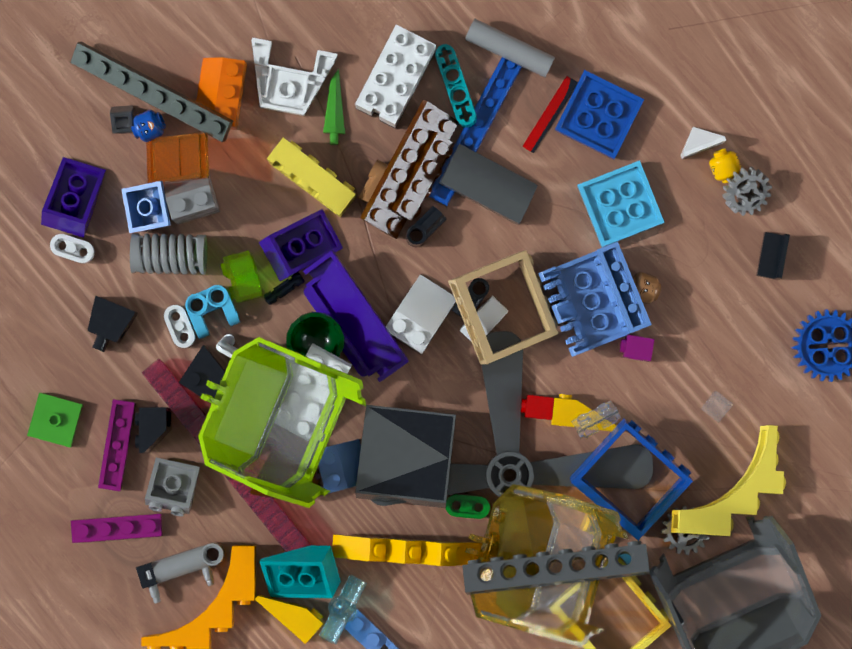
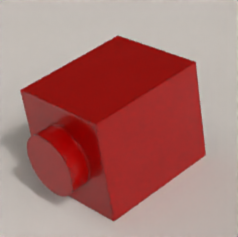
[521,395,554,420]

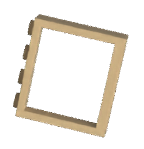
[448,250,558,365]

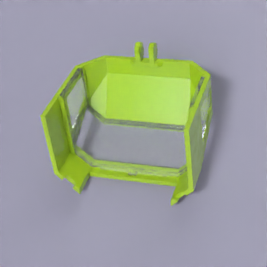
[198,337,366,508]

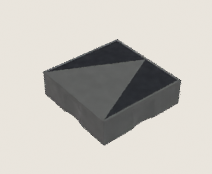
[355,405,456,508]

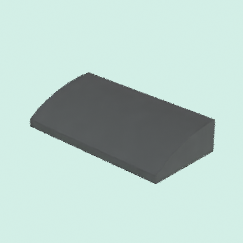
[439,144,538,225]

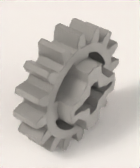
[722,167,772,216]
[661,506,709,555]

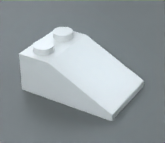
[386,274,456,354]

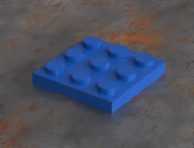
[555,70,644,160]

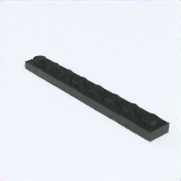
[70,41,233,142]

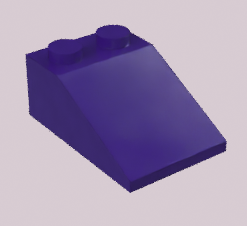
[41,157,106,238]
[259,209,343,281]

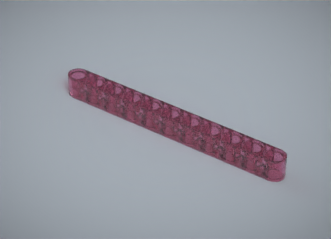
[142,358,311,552]

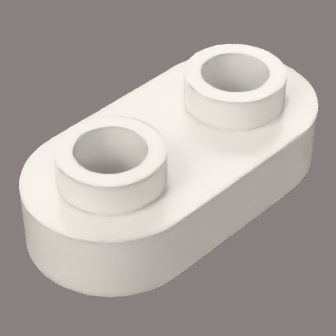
[50,234,95,264]
[164,305,196,348]

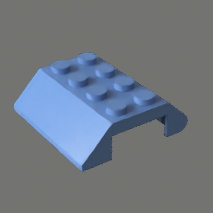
[538,241,652,357]

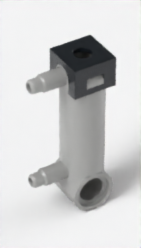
[136,542,225,604]

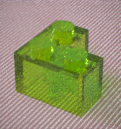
[221,250,264,304]

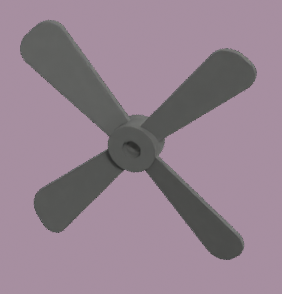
[371,331,653,619]

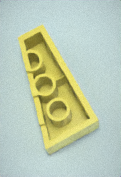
[267,137,356,217]

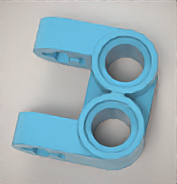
[185,285,241,339]

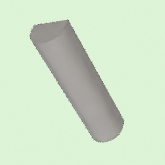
[465,19,555,78]

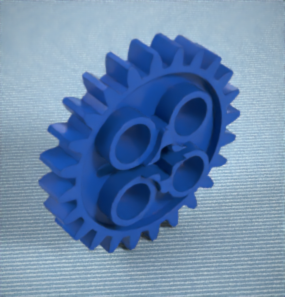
[791,309,852,382]

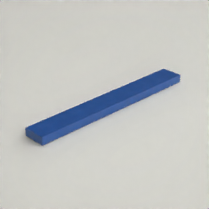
[429,57,522,206]

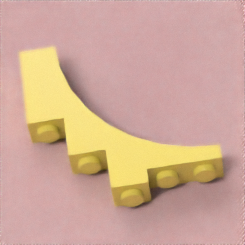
[671,425,786,536]

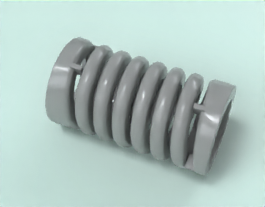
[130,233,207,275]

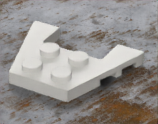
[251,38,338,116]

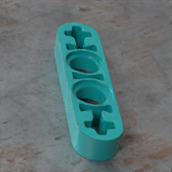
[435,44,477,128]

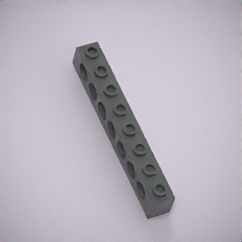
[462,541,650,595]

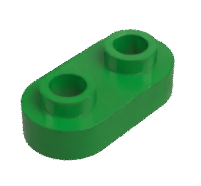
[446,494,490,519]

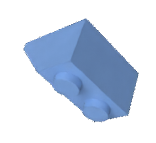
[121,181,171,233]
[319,439,361,493]

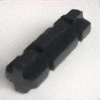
[264,272,304,305]

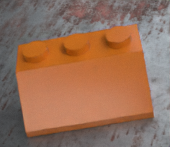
[196,57,247,130]

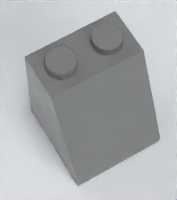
[165,169,220,224]

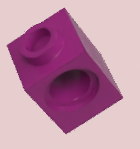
[620,335,655,362]

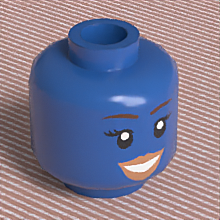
[131,110,166,142]

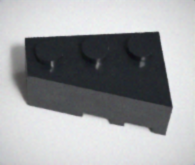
[179,345,225,404]

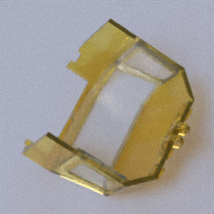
[465,484,629,647]

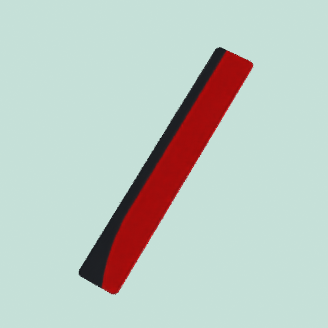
[523,76,577,153]

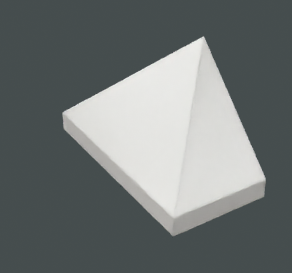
[681,127,726,159]

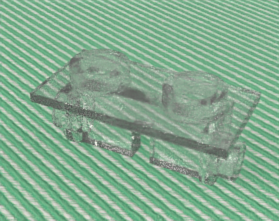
[571,401,621,439]

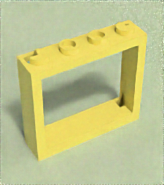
[550,557,671,649]

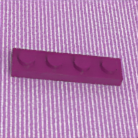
[98,399,136,491]
[71,513,163,543]

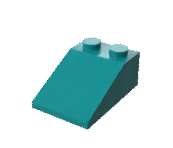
[260,545,341,598]

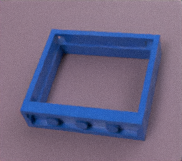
[570,418,693,541]

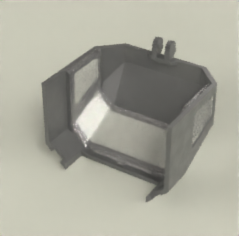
[650,516,821,649]

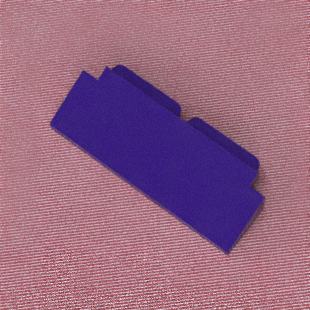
[303,250,410,382]

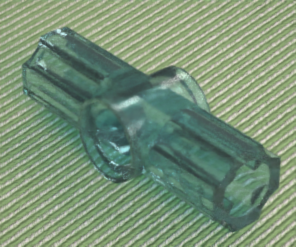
[319,575,367,645]

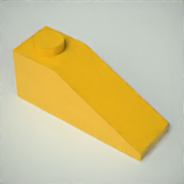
[551,394,616,431]
[255,594,324,644]

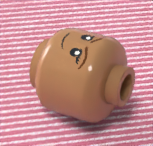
[632,272,661,304]

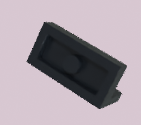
[756,232,790,280]

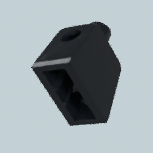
[88,296,138,352]

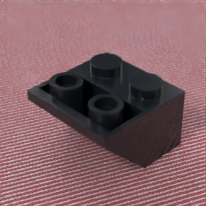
[135,407,172,453]

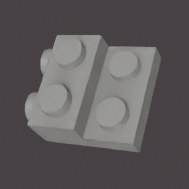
[145,457,200,516]

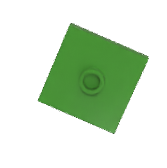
[27,393,83,448]

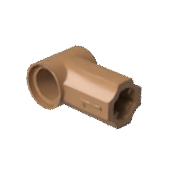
[358,159,388,204]

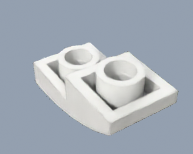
[460,295,508,341]

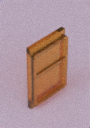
[146,133,209,183]

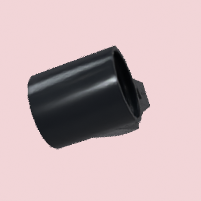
[406,206,447,247]
[452,278,489,318]

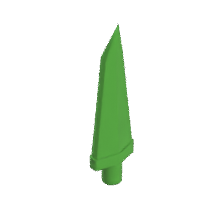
[323,68,345,145]

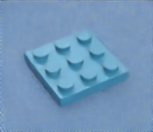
[577,161,665,248]

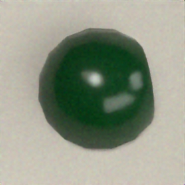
[286,311,344,357]

